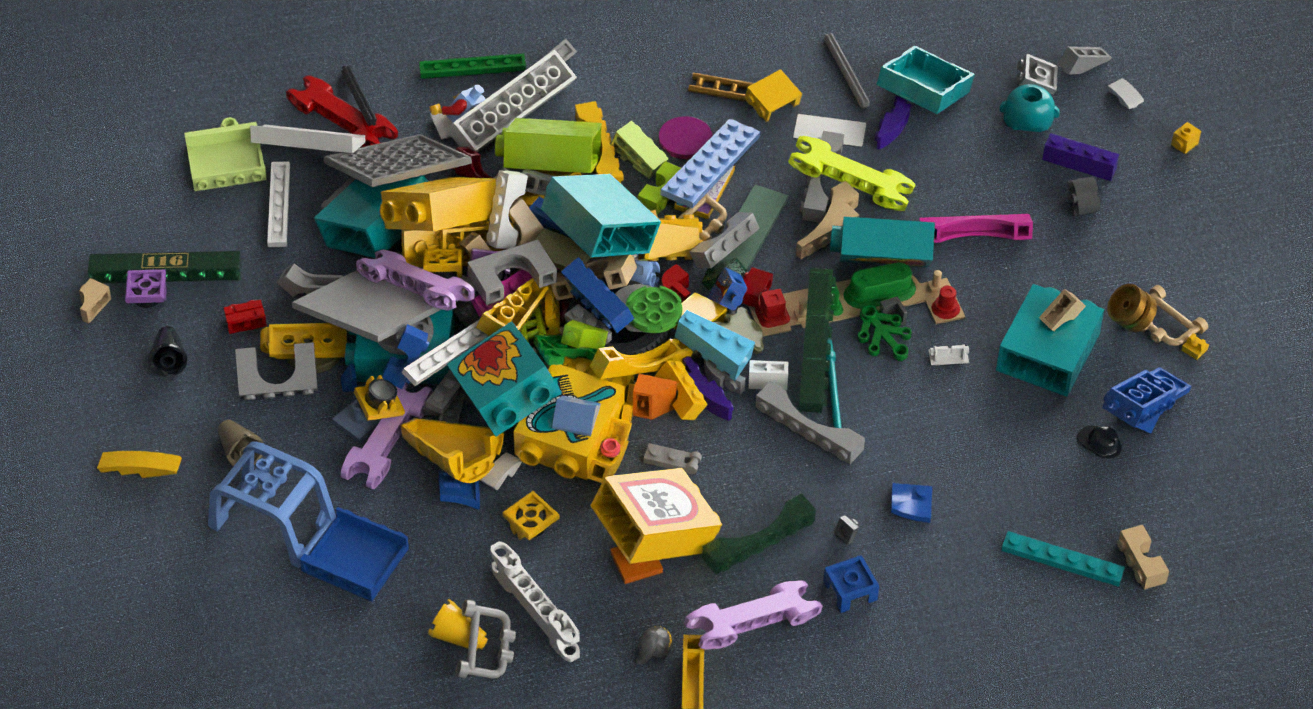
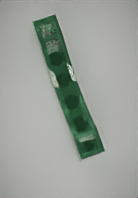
[702,493,816,574]

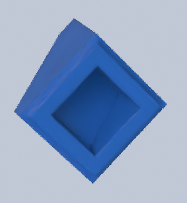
[341,364,357,392]

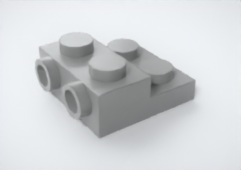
[1016,54,1058,95]

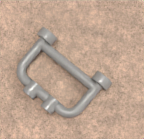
[456,599,516,678]

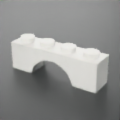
[486,170,528,249]

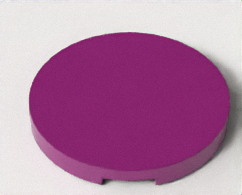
[659,116,712,159]

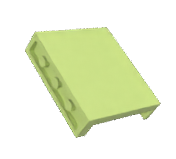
[184,122,267,191]

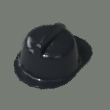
[1078,425,1122,459]

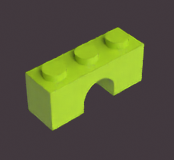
[638,161,681,215]

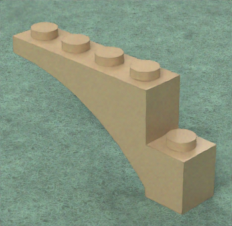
[796,181,859,259]

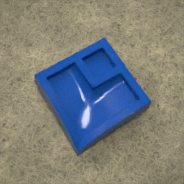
[438,471,480,509]
[891,483,932,523]

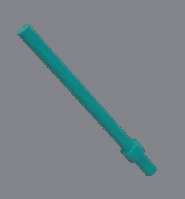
[824,340,842,428]

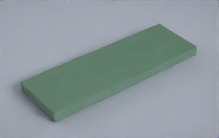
[717,185,788,273]

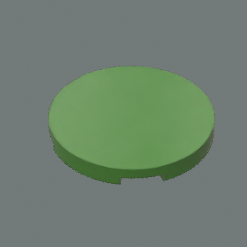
[626,286,683,333]

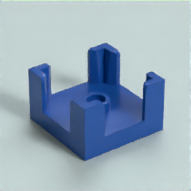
[823,555,879,613]

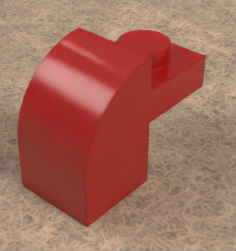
[662,264,690,302]

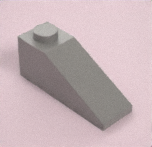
[1058,47,1112,75]

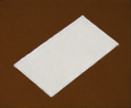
[793,114,866,147]

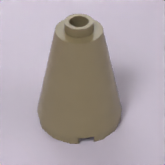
[217,420,263,469]

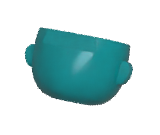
[999,84,1060,132]

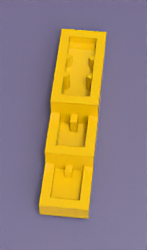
[97,451,182,478]

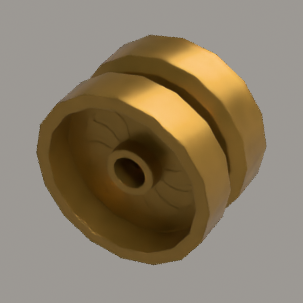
[1107,284,1157,332]

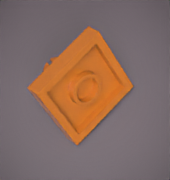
[611,547,663,584]

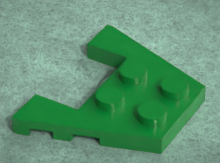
[533,335,597,365]

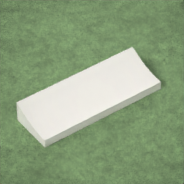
[250,125,366,153]

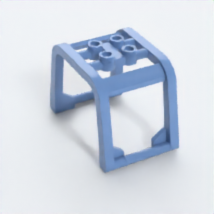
[208,441,336,568]

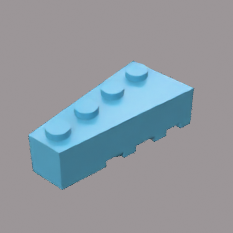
[675,310,755,381]

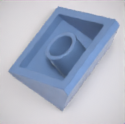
[552,395,601,436]

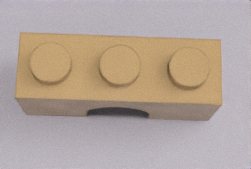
[1117,525,1169,589]

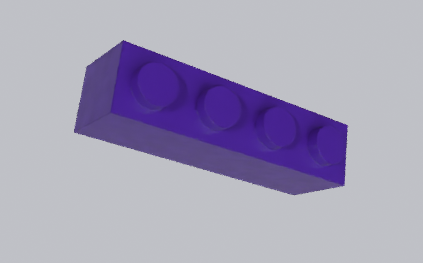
[1042,133,1119,181]

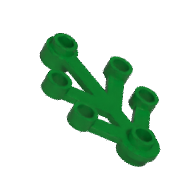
[858,305,912,361]

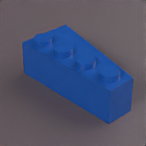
[561,257,635,333]

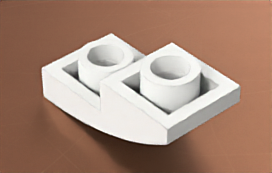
[1108,78,1144,109]
[431,113,453,139]
[480,453,522,491]

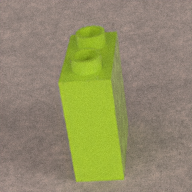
[495,118,602,173]

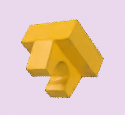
[1181,333,1209,360]

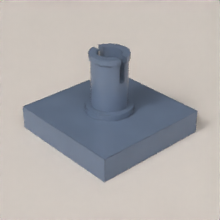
[332,399,381,444]

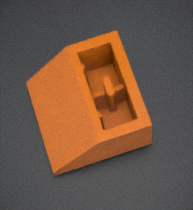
[633,374,677,420]

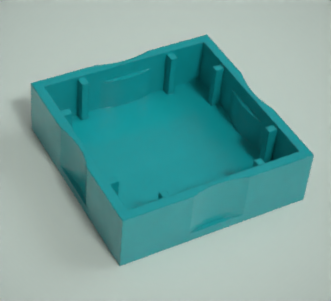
[876,46,975,114]

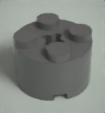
[1067,176,1100,217]

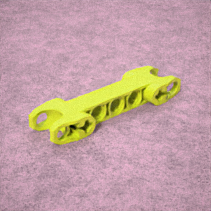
[788,136,915,211]

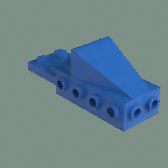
[1102,367,1192,433]

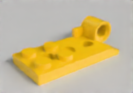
[260,323,347,359]

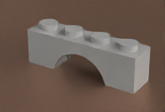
[690,212,760,268]

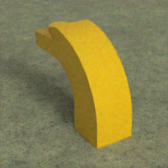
[587,417,632,483]

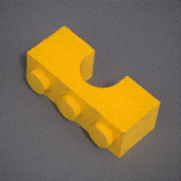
[655,360,708,420]

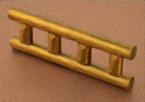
[688,73,754,102]

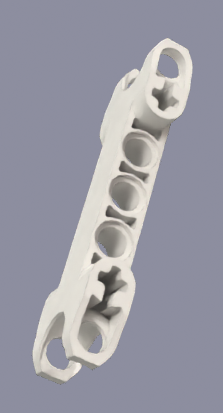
[491,541,580,662]

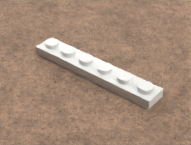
[267,162,290,247]
[402,319,488,386]

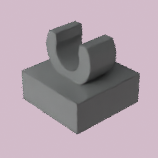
[834,516,860,545]

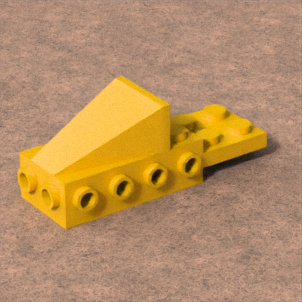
[590,214,703,261]
[402,219,514,267]

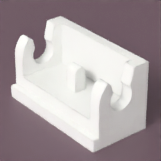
[749,360,788,390]

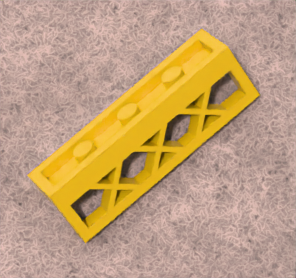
[537,284,560,335]

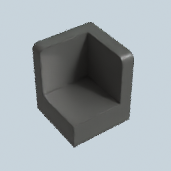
[879,296,907,327]

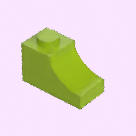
[561,320,608,350]

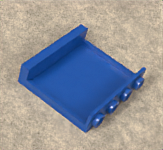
[300,507,409,601]

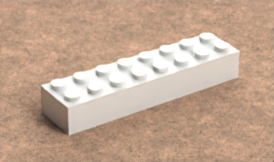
[447,50,577,152]

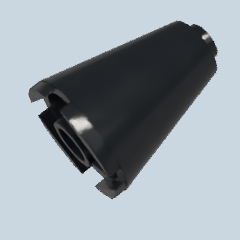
[148,326,187,376]

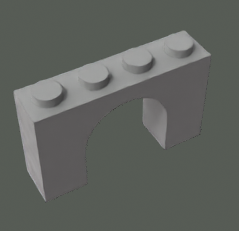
[468,240,557,305]
[235,342,318,400]

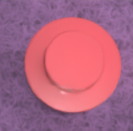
[600,438,620,458]

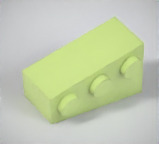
[611,121,668,178]

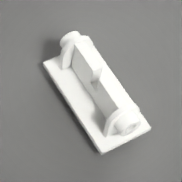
[928,344,969,365]

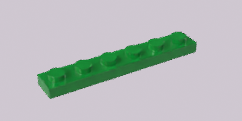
[419,53,526,79]

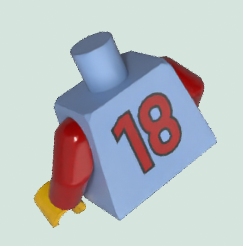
[430,85,485,122]

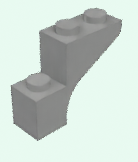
[276,263,344,297]

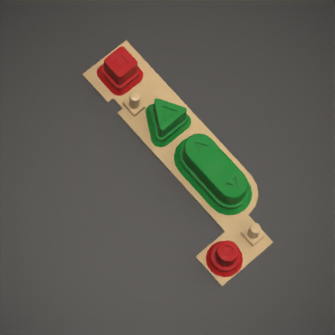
[748,262,965,337]

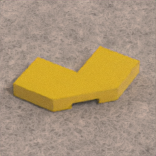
[621,382,636,422]

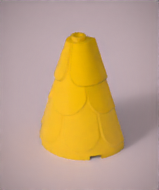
[401,418,504,483]

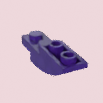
[874,96,911,150]
[683,356,734,421]

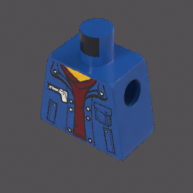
[707,267,747,311]

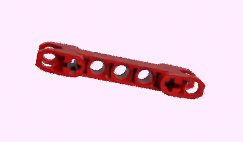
[286,75,398,148]

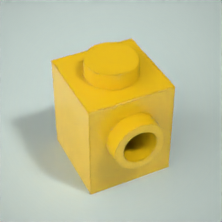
[1171,122,1201,154]

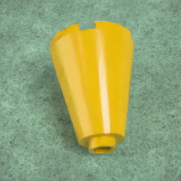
[428,599,488,650]

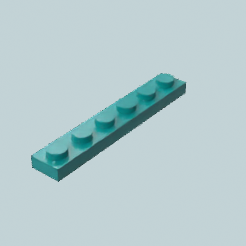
[1001,531,1125,587]

